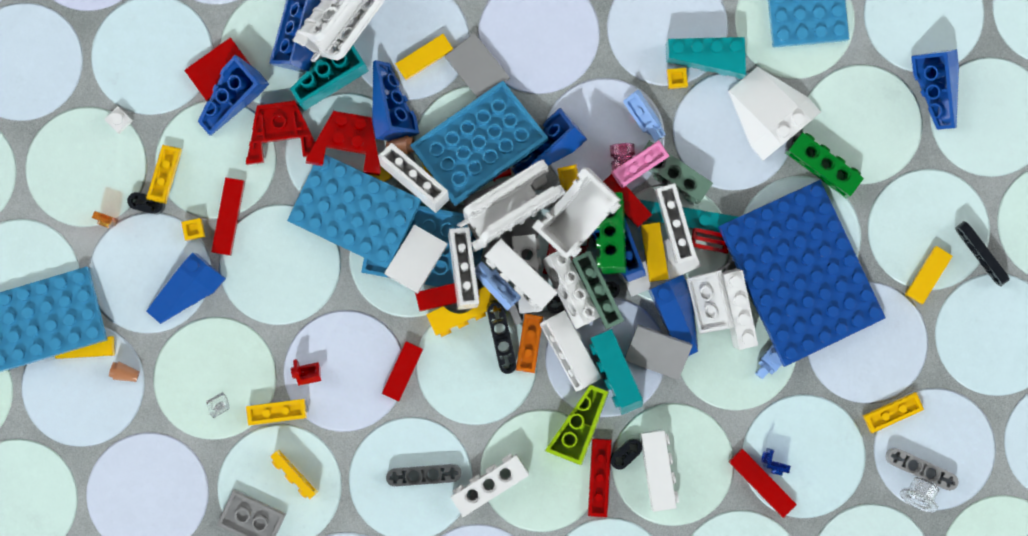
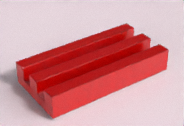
[691,228,728,254]

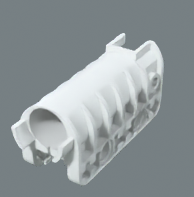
[293,0,385,62]
[457,160,565,252]

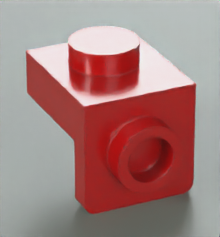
[291,359,321,386]

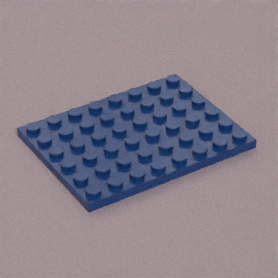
[718,180,886,367]

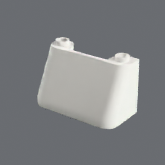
[532,168,621,259]

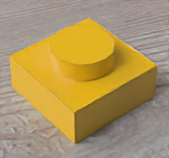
[666,68,688,89]
[181,218,205,241]

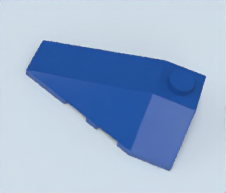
[911,49,959,130]
[198,55,269,136]
[372,60,420,141]
[511,108,587,175]
[146,252,226,324]
[648,275,698,356]

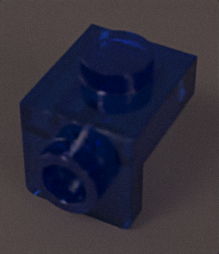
[761,448,791,476]

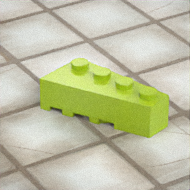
[545,385,609,465]

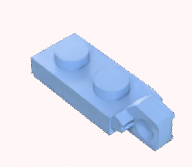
[623,90,666,142]
[475,262,521,310]
[755,344,782,379]

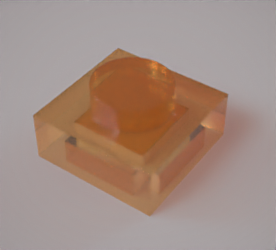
[92,211,118,228]

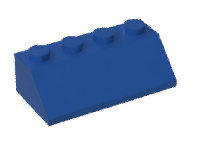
[269,0,321,72]

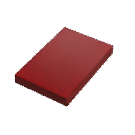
[184,37,251,101]

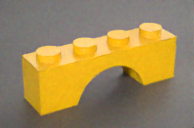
[426,287,501,337]

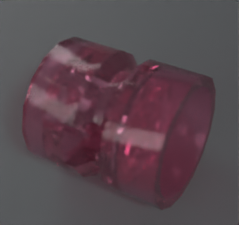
[610,143,635,171]

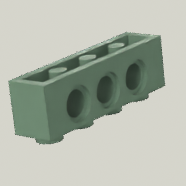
[642,140,713,204]
[572,251,624,329]

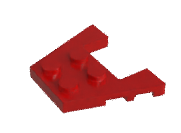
[246,100,315,165]
[306,111,381,176]

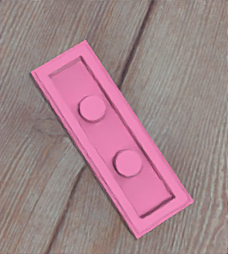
[611,140,669,188]

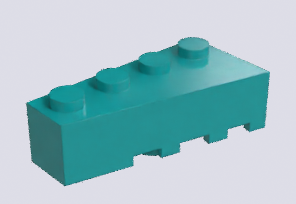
[290,36,369,111]
[666,37,746,79]
[589,329,643,415]

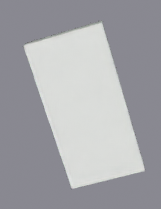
[621,239,701,297]

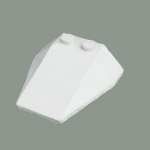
[728,67,821,161]

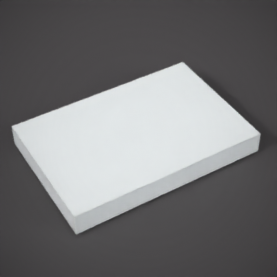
[384,225,448,294]
[687,270,735,334]

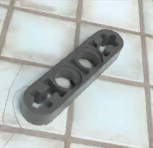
[386,464,461,486]

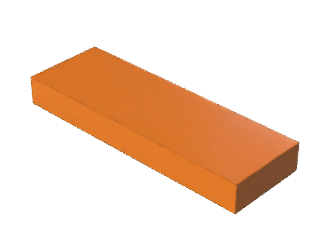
[516,314,544,373]

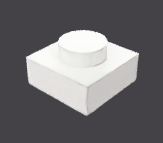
[104,106,133,134]

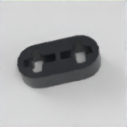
[127,192,165,215]
[610,439,642,470]

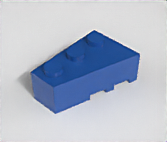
[590,219,646,282]

